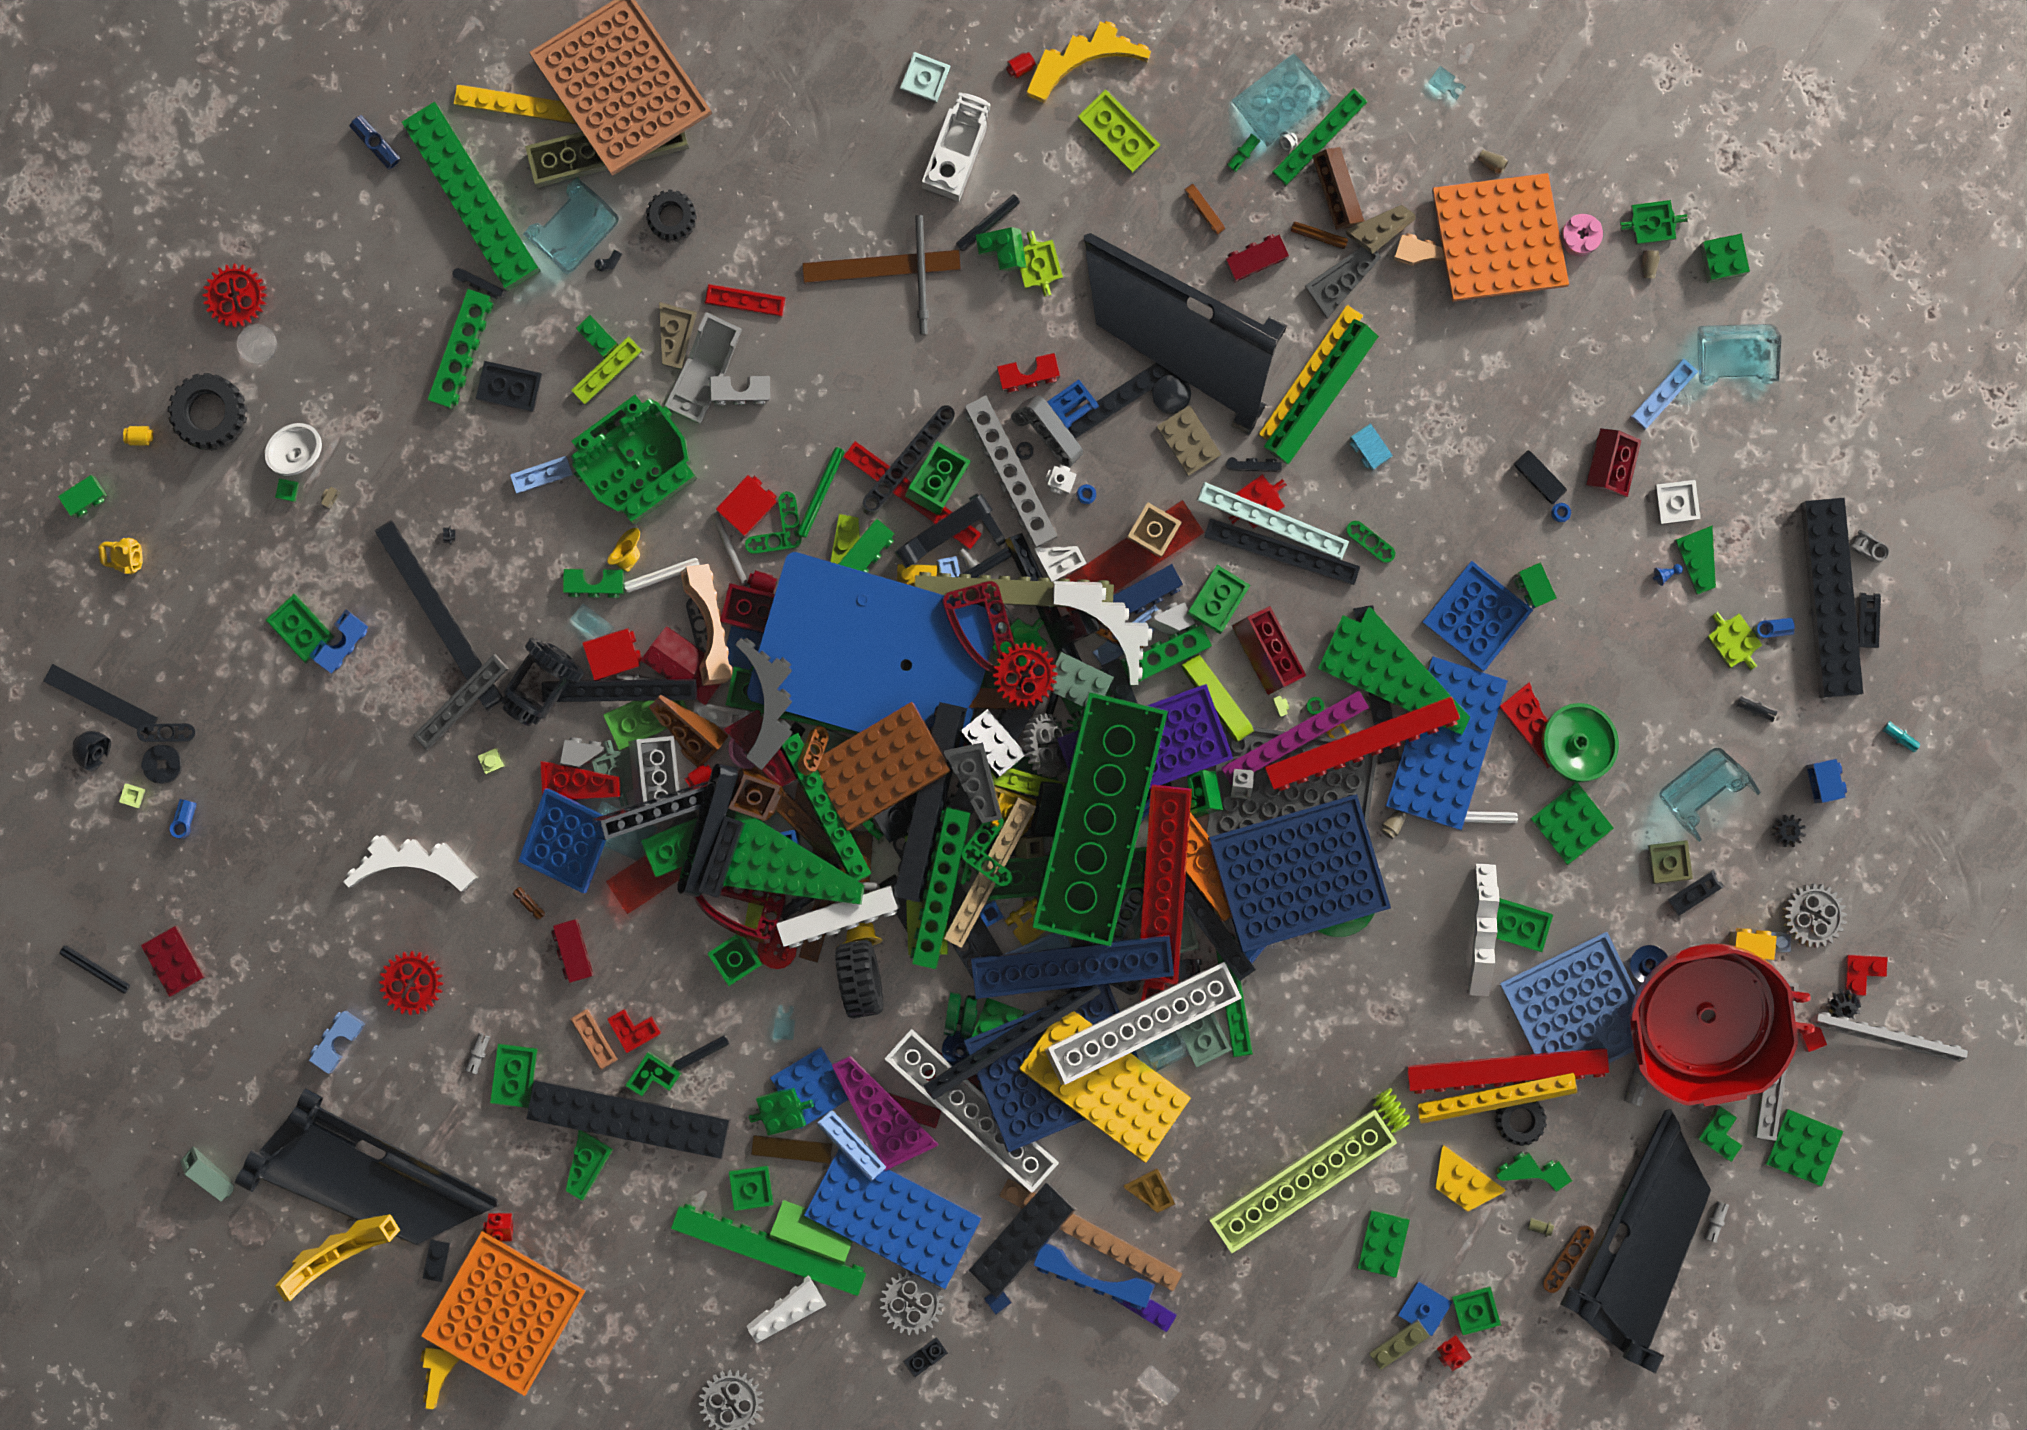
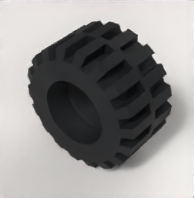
[646,190,697,242]
[1495,1101,1547,1146]

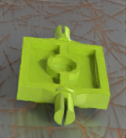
[1020,231,1063,297]
[1707,612,1762,671]

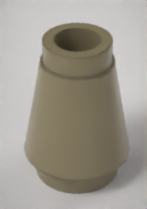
[1478,149,1509,174]
[1641,250,1661,278]
[1380,810,1407,839]

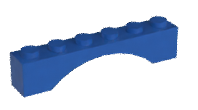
[1034,1243,1155,1310]

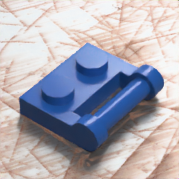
[1047,379,1099,429]

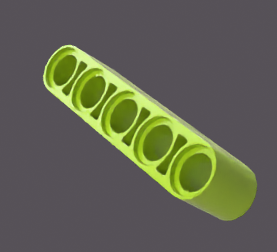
[1181,654,1254,742]

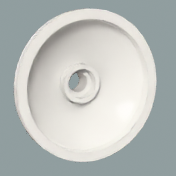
[265,423,322,476]

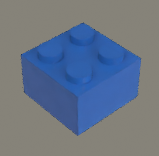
[1806,759,1847,804]

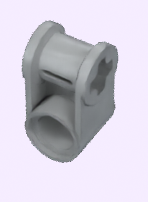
[1849,530,1889,563]

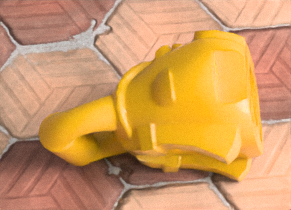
[98,538,143,575]

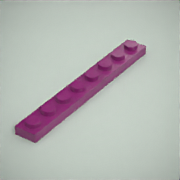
[1221,691,1369,785]

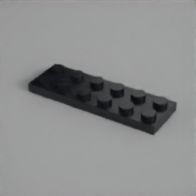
[969,1182,1076,1298]

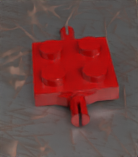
[1228,474,1287,529]

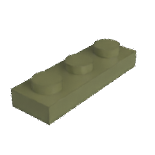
[1369,1319,1430,1370]

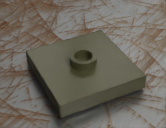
[1648,840,1693,884]

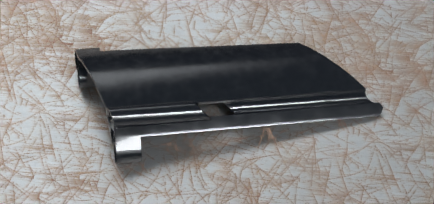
[1084,233,1287,436]
[234,1088,499,1245]
[1560,1109,1711,1374]

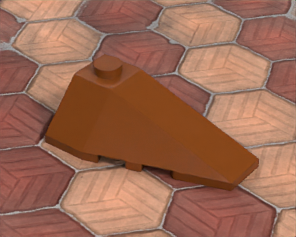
[649,695,728,767]

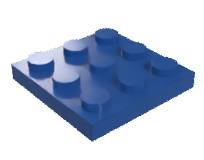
[770,1047,849,1129]

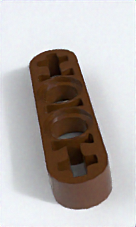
[1542,1225,1594,1293]

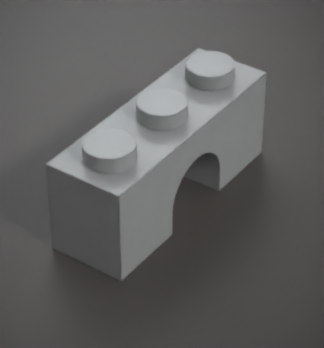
[708,376,770,405]

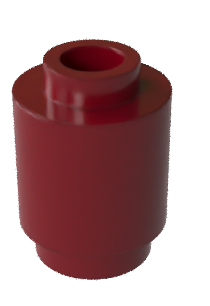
[747,570,778,594]

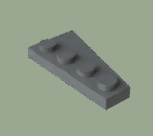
[1305,247,1381,318]
[944,742,1002,823]

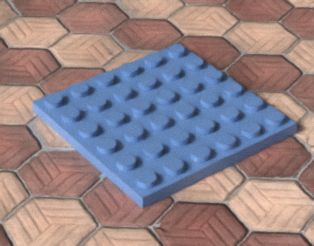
[1500,932,1637,1063]

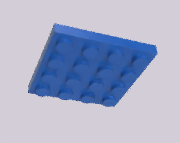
[1422,561,1533,672]
[518,789,606,893]

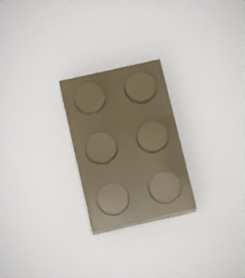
[1157,405,1222,476]

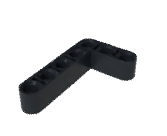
[894,494,993,569]
[1108,887,1144,995]

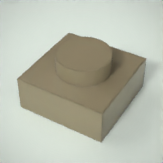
[321,486,340,509]

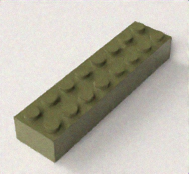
[525,131,689,188]

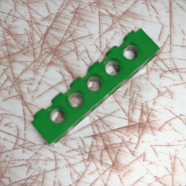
[427,289,494,410]

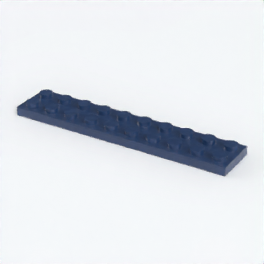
[971,935,1174,999]

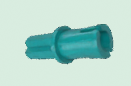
[1882,721,1920,753]

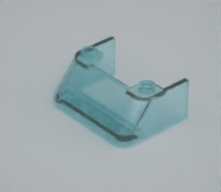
[1659,748,1761,842]

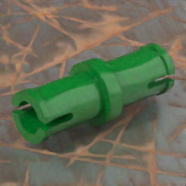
[1227,133,1261,172]

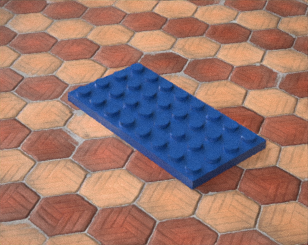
[1385,657,1508,831]
[804,1149,982,1290]

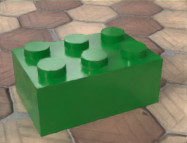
[905,441,971,516]

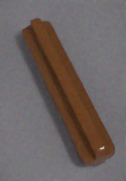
[1291,221,1348,249]

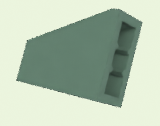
[180,1147,234,1202]

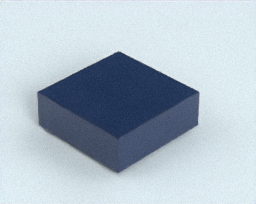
[984,1292,1012,1314]

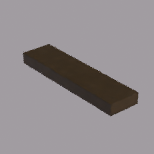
[751,1135,833,1164]

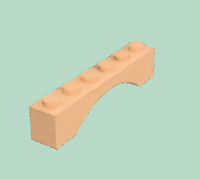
[1393,233,1506,296]
[680,564,732,685]

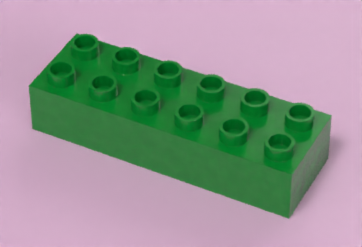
[1032,692,1168,946]

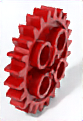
[202,263,268,328]
[993,643,1058,708]
[379,951,444,1015]

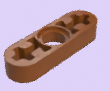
[1184,184,1226,235]
[798,726,829,775]

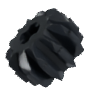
[1772,814,1806,847]
[1826,989,1861,1020]

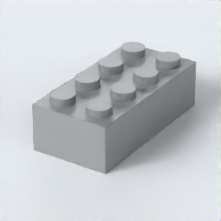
[628,736,680,805]

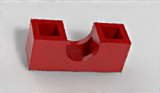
[997,353,1060,394]

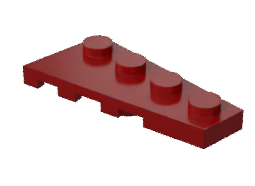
[1499,682,1550,769]
[540,761,620,799]

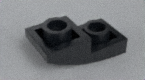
[902,1337,948,1377]

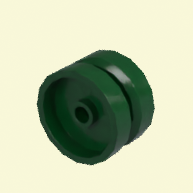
[944,992,978,1039]

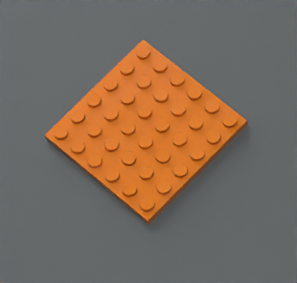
[1432,173,1569,302]
[421,1231,586,1396]

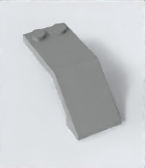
[665,312,742,424]

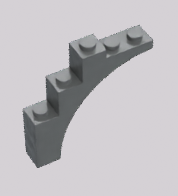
[736,638,792,770]

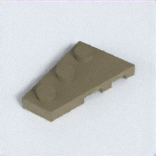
[1345,205,1416,254]
[659,302,697,370]

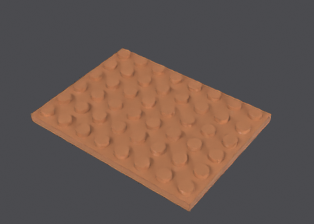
[529,0,712,176]

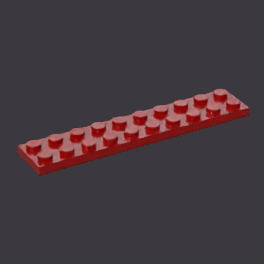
[1140,785,1192,984]

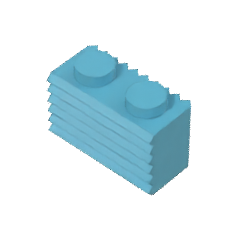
[1349,423,1393,470]

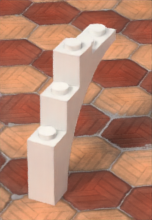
[1053,581,1152,685]
[343,835,478,892]
[1469,864,1499,996]

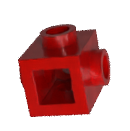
[483,1213,514,1242]
[1436,1335,1472,1371]

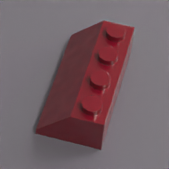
[1231,606,1307,695]
[641,626,723,706]

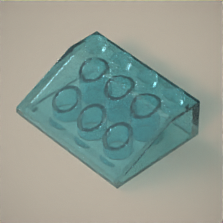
[1232,53,1331,147]

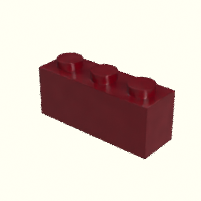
[1225,234,1289,283]
[551,919,594,983]

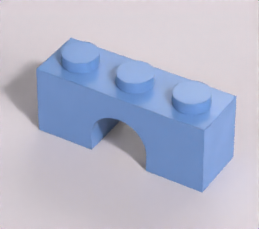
[309,1011,365,1074]

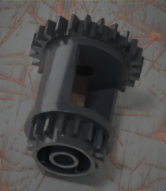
[501,637,584,726]

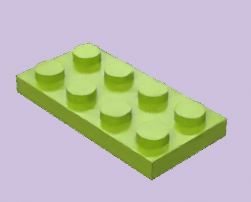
[1078,89,1161,173]

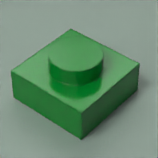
[275,478,300,502]

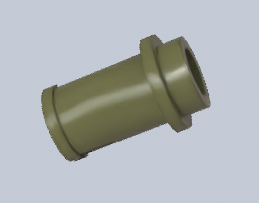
[1528,1218,1554,1237]

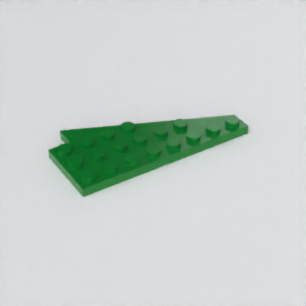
[1318,607,1470,736]
[723,811,865,905]

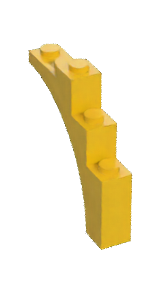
[1027,21,1151,103]
[275,1214,400,1302]
[420,1345,461,1409]

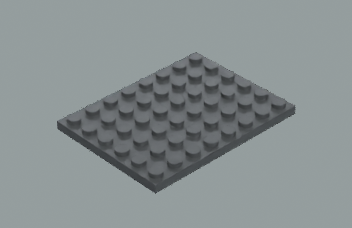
[1206,725,1377,837]

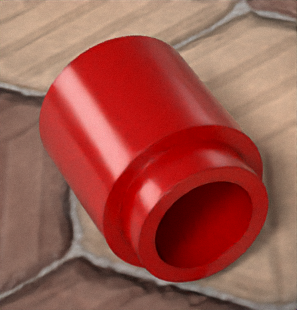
[1006,52,1036,79]
[684,764,712,787]

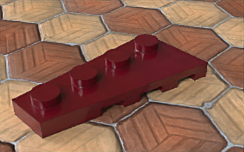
[723,709,798,787]

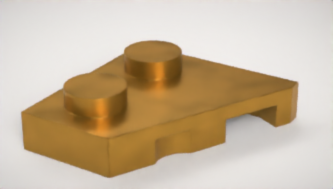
[1123,1168,1175,1213]

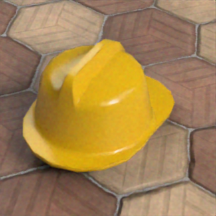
[607,528,640,572]
[835,922,882,950]

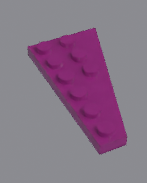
[832,1056,939,1171]

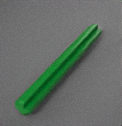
[797,447,845,538]

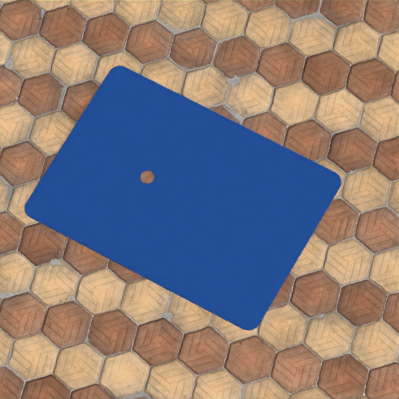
[747,552,999,748]

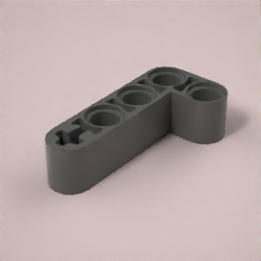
[1011,395,1083,468]

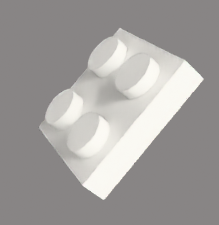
[1655,480,1700,524]

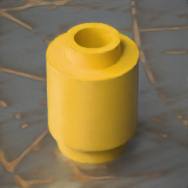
[123,426,154,446]

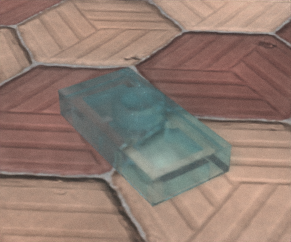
[571,603,614,638]

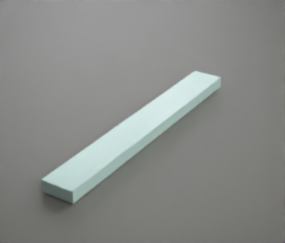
[1197,482,1349,560]

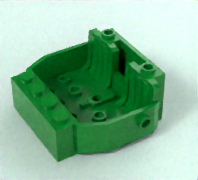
[571,394,697,525]

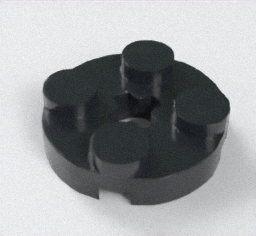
[141,744,182,784]

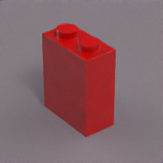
[716,475,778,537]
[582,627,642,680]

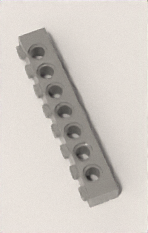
[963,396,1057,548]

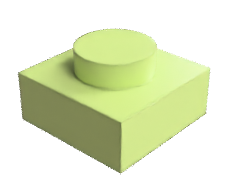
[1272,696,1289,718]
[478,748,504,774]
[119,783,145,808]

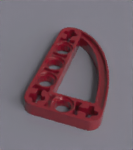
[942,581,1020,676]
[693,886,786,944]

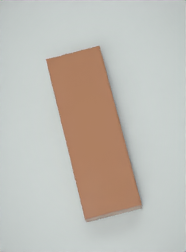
[570,1009,618,1070]

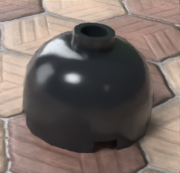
[72,731,111,771]

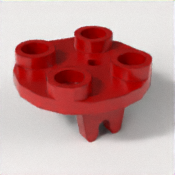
[757,930,797,969]

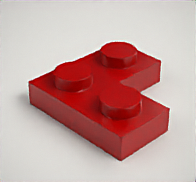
[1845,955,1888,996]
[607,1009,661,1053]

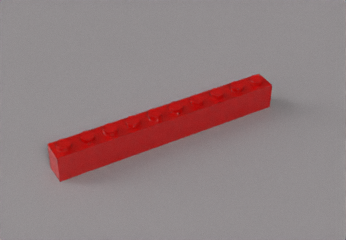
[1265,696,1460,791]
[1407,1047,1609,1094]

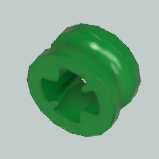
[1306,697,1324,715]

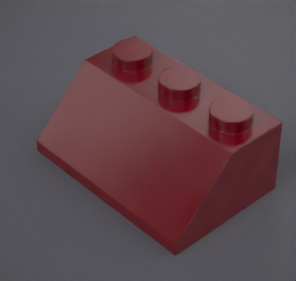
[1586,428,1642,497]

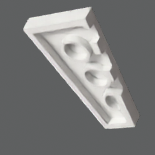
[747,1275,826,1343]

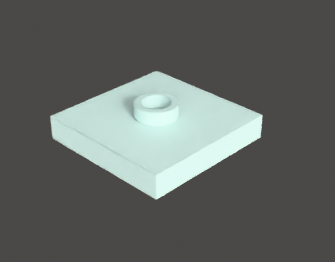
[900,52,951,103]

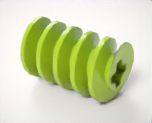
[1373,1088,1411,1133]

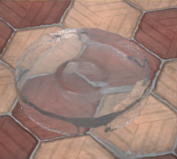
[237,324,277,364]

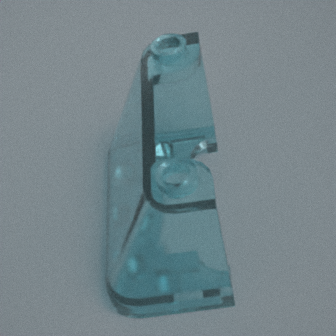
[523,177,619,274]
[1697,324,1782,386]

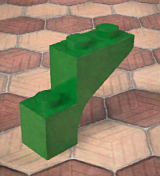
[1494,1151,1572,1192]

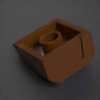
[728,768,784,821]

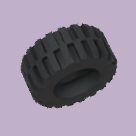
[168,373,248,451]
[835,940,884,1019]

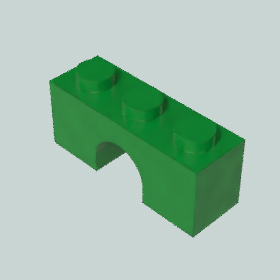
[563,569,625,598]

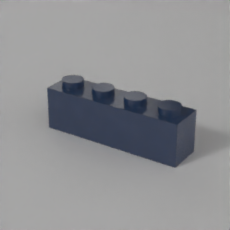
[1113,564,1183,621]

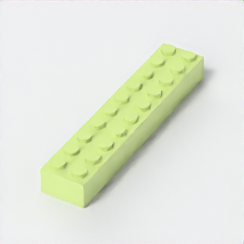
[1208,1109,1397,1253]

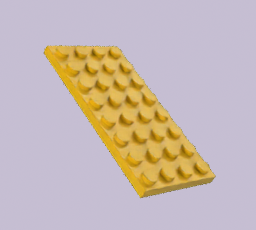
[1018,1011,1191,1163]

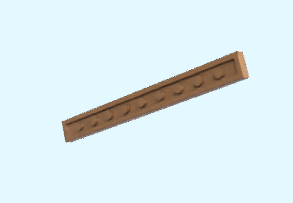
[999,1178,1183,1291]

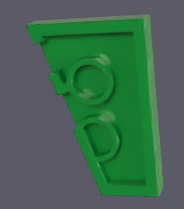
[1675,525,1716,595]
[566,1130,614,1201]

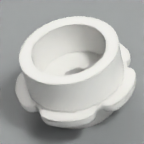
[1279,131,1297,150]

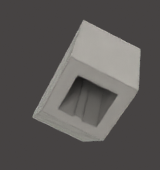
[1145,602,1195,636]
[560,737,605,767]

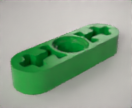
[1346,520,1396,563]

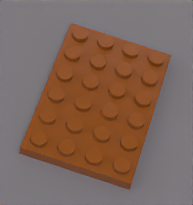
[817,702,951,831]

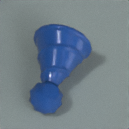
[1653,564,1683,586]

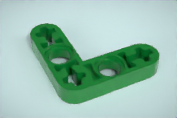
[745,491,802,554]
[962,818,1012,887]

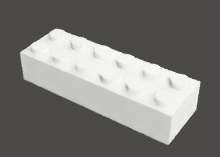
[776,885,900,948]

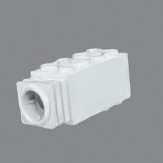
[922,92,990,202]

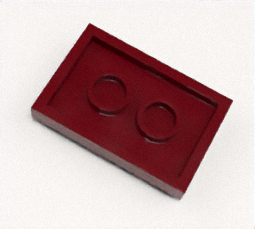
[141,926,205,997]

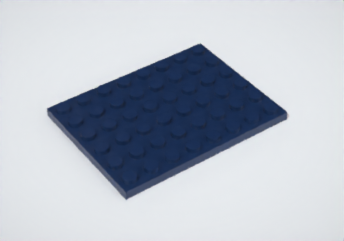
[1208,794,1391,953]
[963,984,1139,1153]

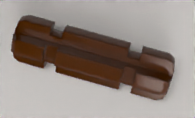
[512,887,545,920]

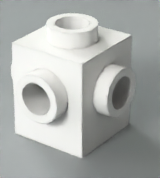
[1045,465,1077,495]

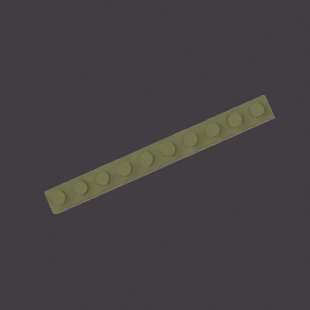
[914,572,1114,608]

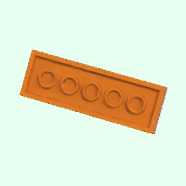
[1186,813,1231,921]

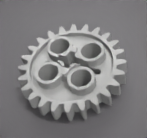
[1023,713,1067,778]
[1782,883,1847,948]
[880,1270,944,1335]
[699,1369,764,1430]

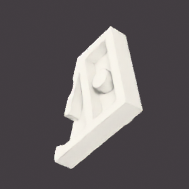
[1034,546,1087,582]

